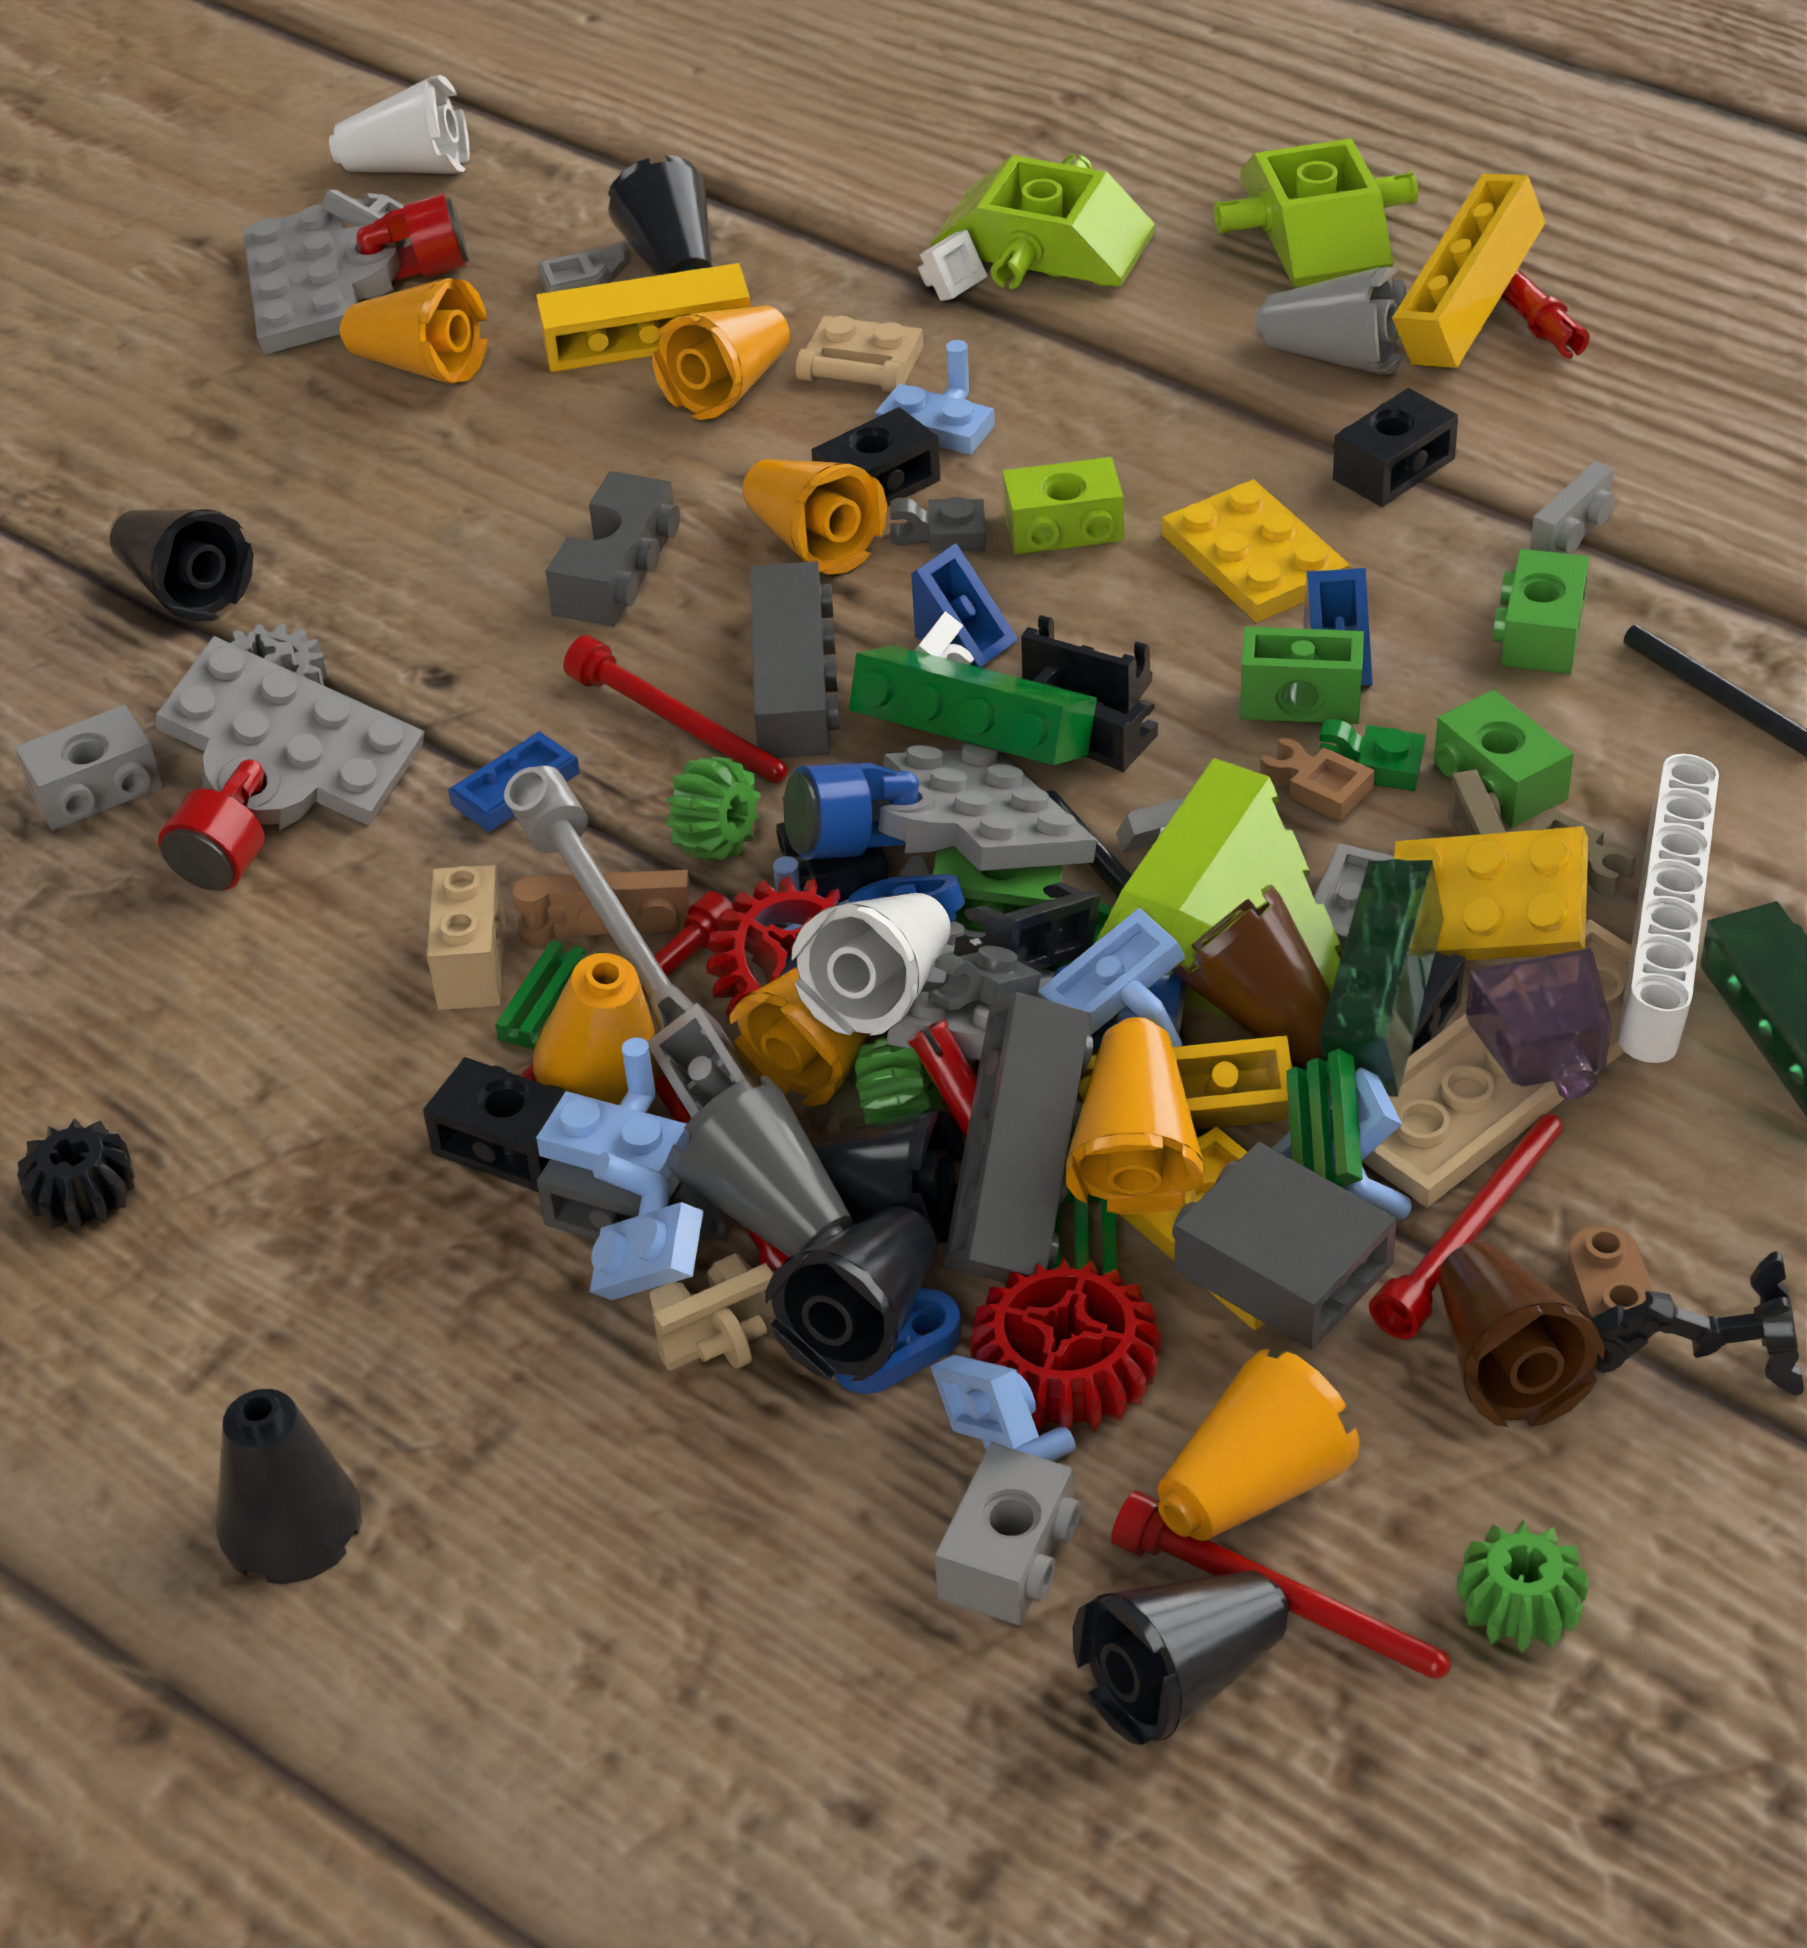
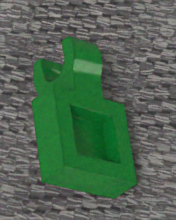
[1319,719,1426,792]

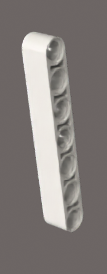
[1618,754,1719,1063]

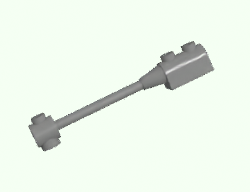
[504,766,759,1118]

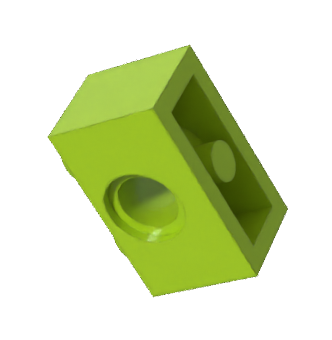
[1002,457,1124,555]

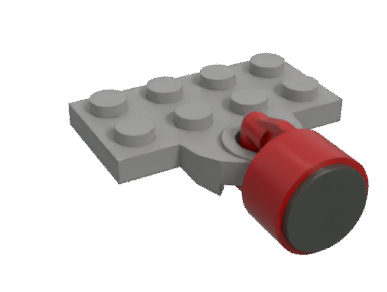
[243,193,470,355]
[155,636,425,890]

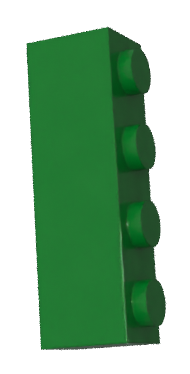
[849,645,1097,766]

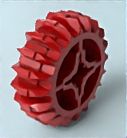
[706,875,840,1019]
[969,1257,1161,1433]

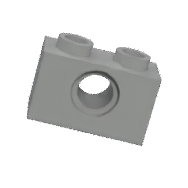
[14,705,163,831]
[935,1443,1082,1626]

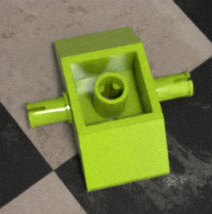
[1214,138,1418,287]
[931,154,1155,289]

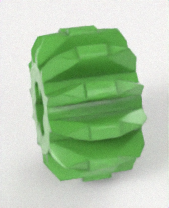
[665,756,761,861]
[854,1036,943,1124]
[1457,1519,1589,1654]

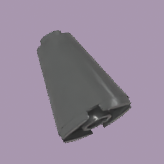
[668,1076,852,1257]

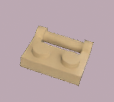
[795,316,924,393]

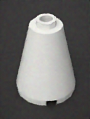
[329,75,470,174]
[792,893,951,1036]

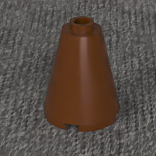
[1171,884,1348,1068]
[1438,1242,1605,1427]

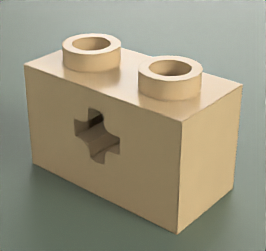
[427,865,505,1010]

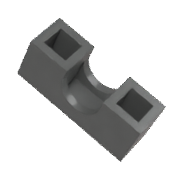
[545,471,680,627]

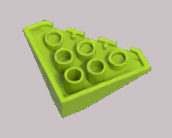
[1095,758,1366,1042]

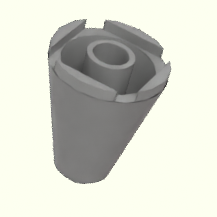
[1256,267,1406,375]

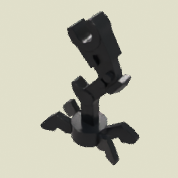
[1590,1251,1804,1395]

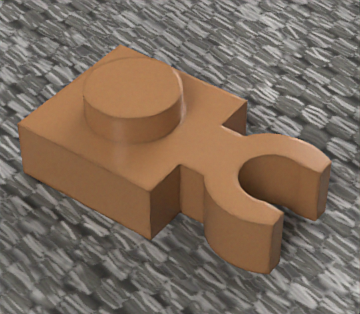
[1260,737,1374,822]

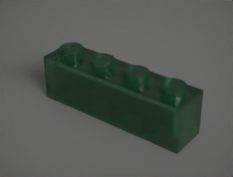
[1319,859,1444,1097]
[1700,901,1807,1117]

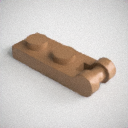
[512,870,692,946]

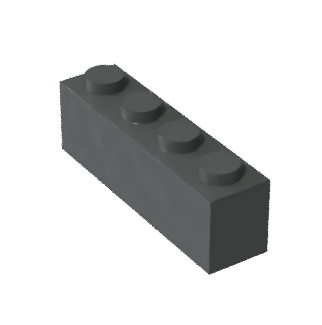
[750,561,840,758]
[943,992,1093,1283]

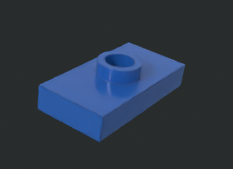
[448,731,580,832]

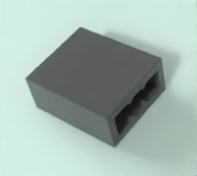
[1172,1141,1396,1350]

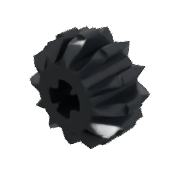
[17,1118,135,1232]

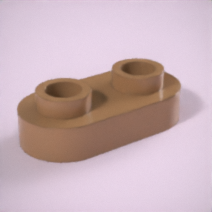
[1567,1225,1654,1341]

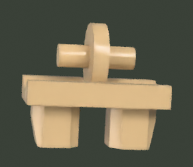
[649,1253,776,1371]

